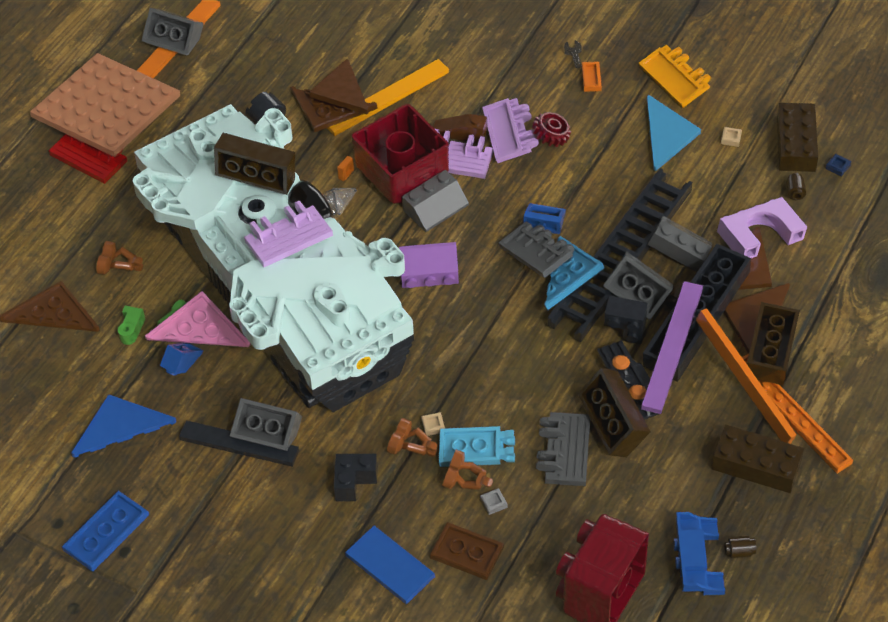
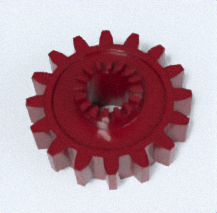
[532,112,571,147]

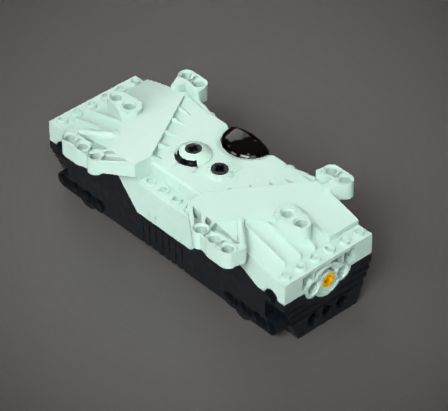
[133,104,414,413]

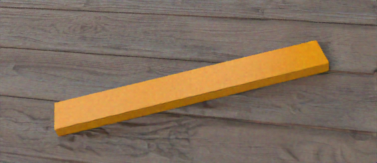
[327,59,449,136]

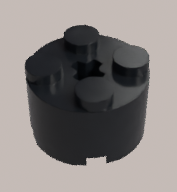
[245,92,286,125]

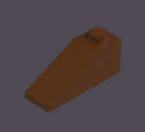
[433,114,487,143]

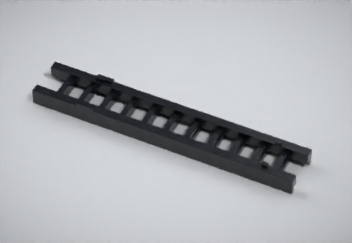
[548,168,693,342]

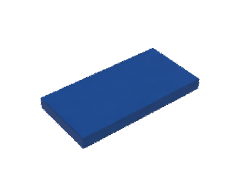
[62,490,149,572]
[345,526,435,604]

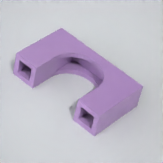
[717,197,807,258]

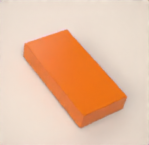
[582,62,602,92]

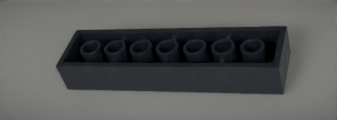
[643,244,751,382]

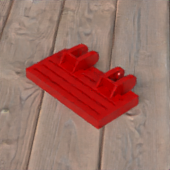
[49,134,127,184]

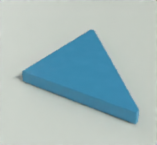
[647,95,701,171]
[544,236,604,310]

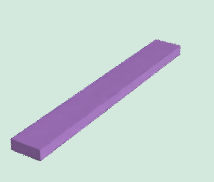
[641,281,703,414]

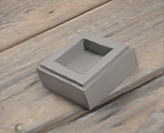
[480,488,508,515]

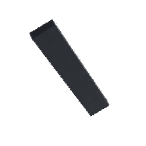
[179,420,299,467]

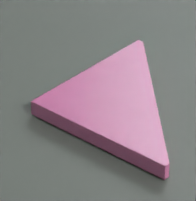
[145,291,251,347]

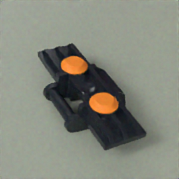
[597,340,659,420]

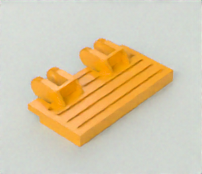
[639,45,711,108]

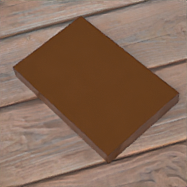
[430,522,504,580]

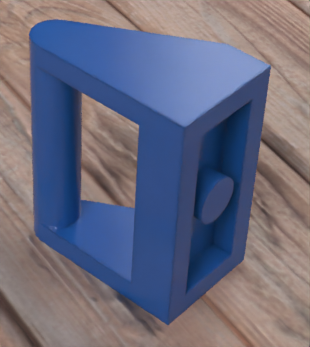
[524,203,566,234]

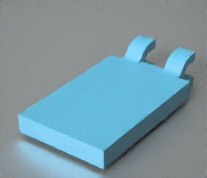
[439,426,515,467]

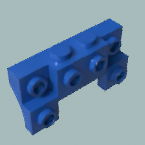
[674,512,725,595]

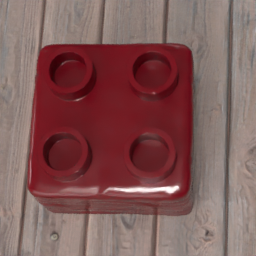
[352,104,449,204]
[556,514,649,622]

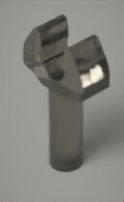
[564,40,582,68]

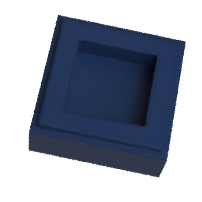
[826,154,851,177]

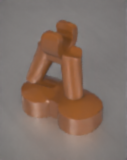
[96,241,143,275]
[387,418,437,457]
[442,449,493,490]

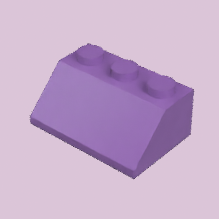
[399,242,459,288]

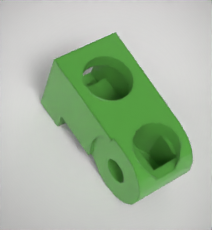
[118,306,145,345]

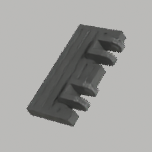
[499,221,574,278]
[536,412,590,486]

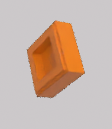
[337,156,354,181]

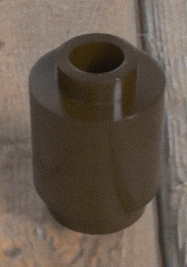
[786,173,806,200]
[666,283,683,310]
[724,536,756,559]

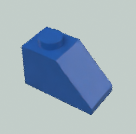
[160,343,203,375]

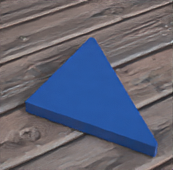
[71,394,176,458]

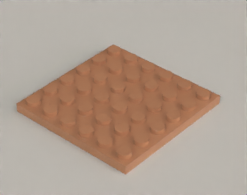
[30,53,180,157]

